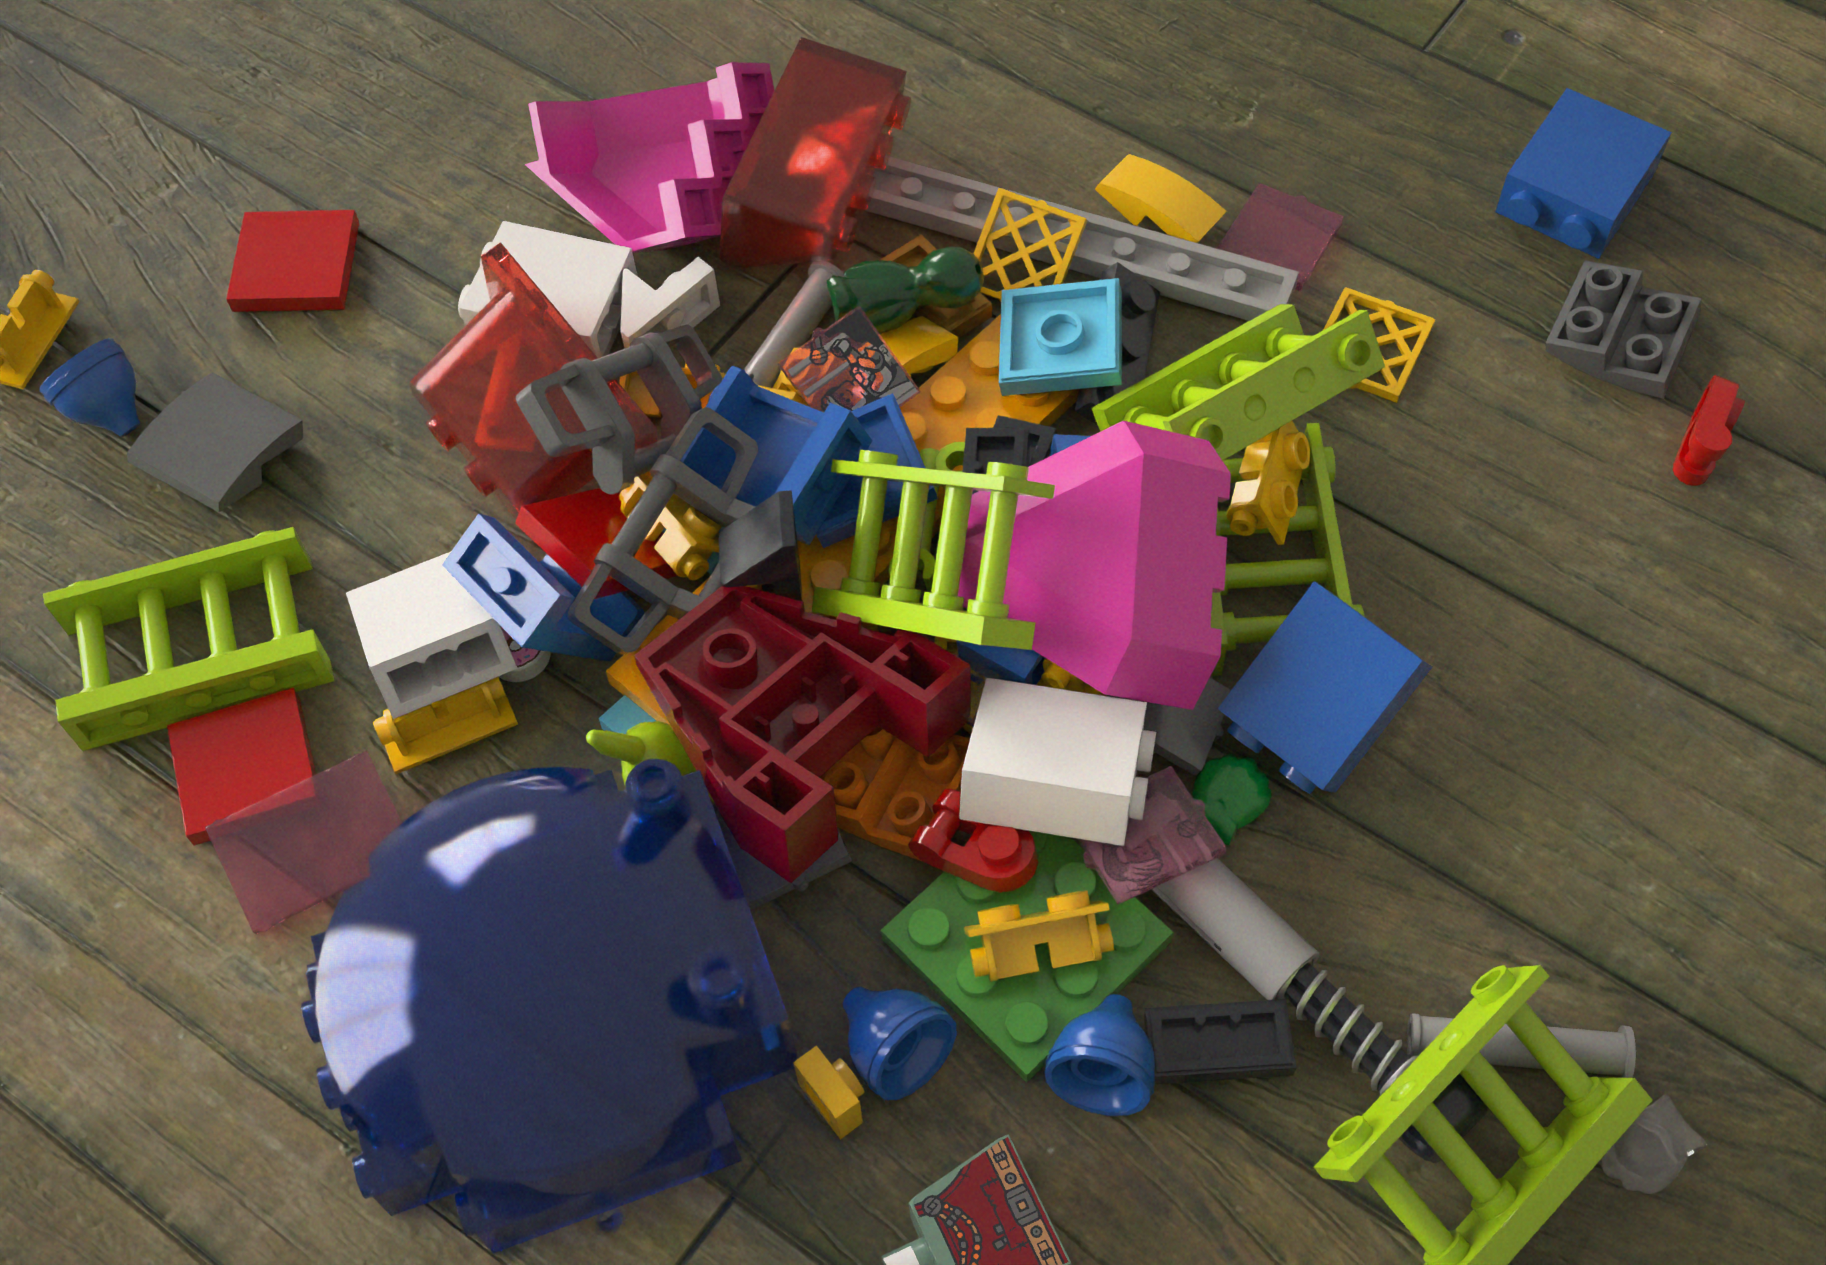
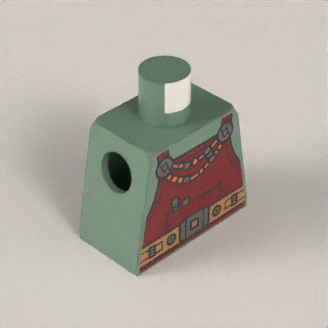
[881,1134,1071,1265]

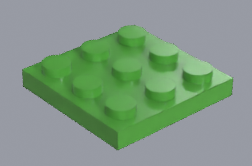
[880,831,1174,1083]

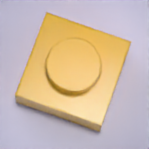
[793,1045,864,1140]

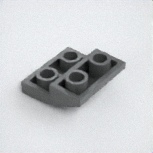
[1546,260,1701,399]
[127,372,303,512]

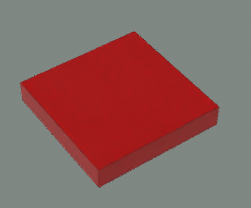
[226,210,359,312]
[515,488,678,599]
[167,688,323,846]

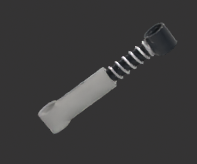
[1122,795,1488,1163]

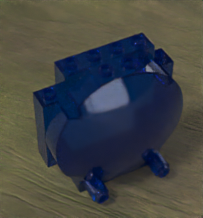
[301,759,798,1253]

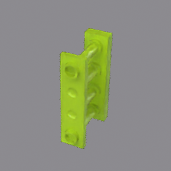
[1091,304,1385,461]
[1211,423,1365,676]
[811,450,1055,650]
[43,527,334,751]
[1313,965,1653,1265]

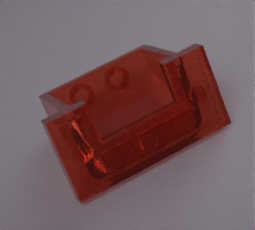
[409,242,657,519]

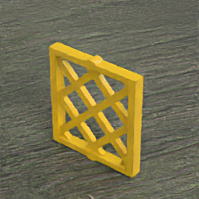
[973,188,1088,301]
[1323,287,1435,403]

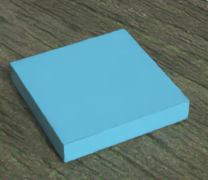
[998,278,1122,396]

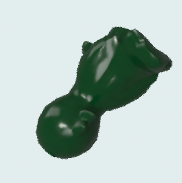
[827,246,984,334]

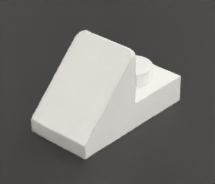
[621,257,720,348]

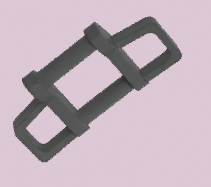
[516,325,722,494]
[568,407,758,654]

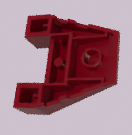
[634,586,971,883]

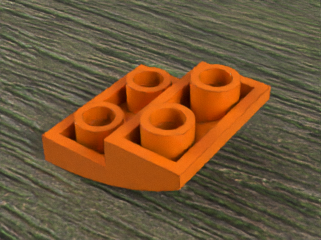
[821,726,970,861]

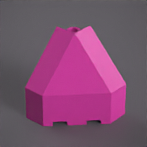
[525,62,780,253]
[958,421,1231,710]

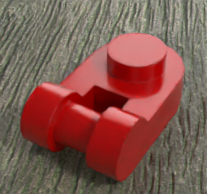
[1673,375,1745,486]
[908,788,1038,893]

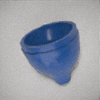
[39,338,141,437]
[843,987,957,1100]
[1045,994,1155,1116]

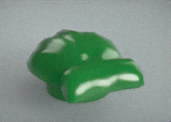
[1181,754,1272,846]

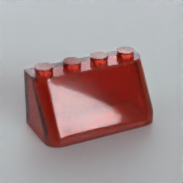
[720,37,911,268]

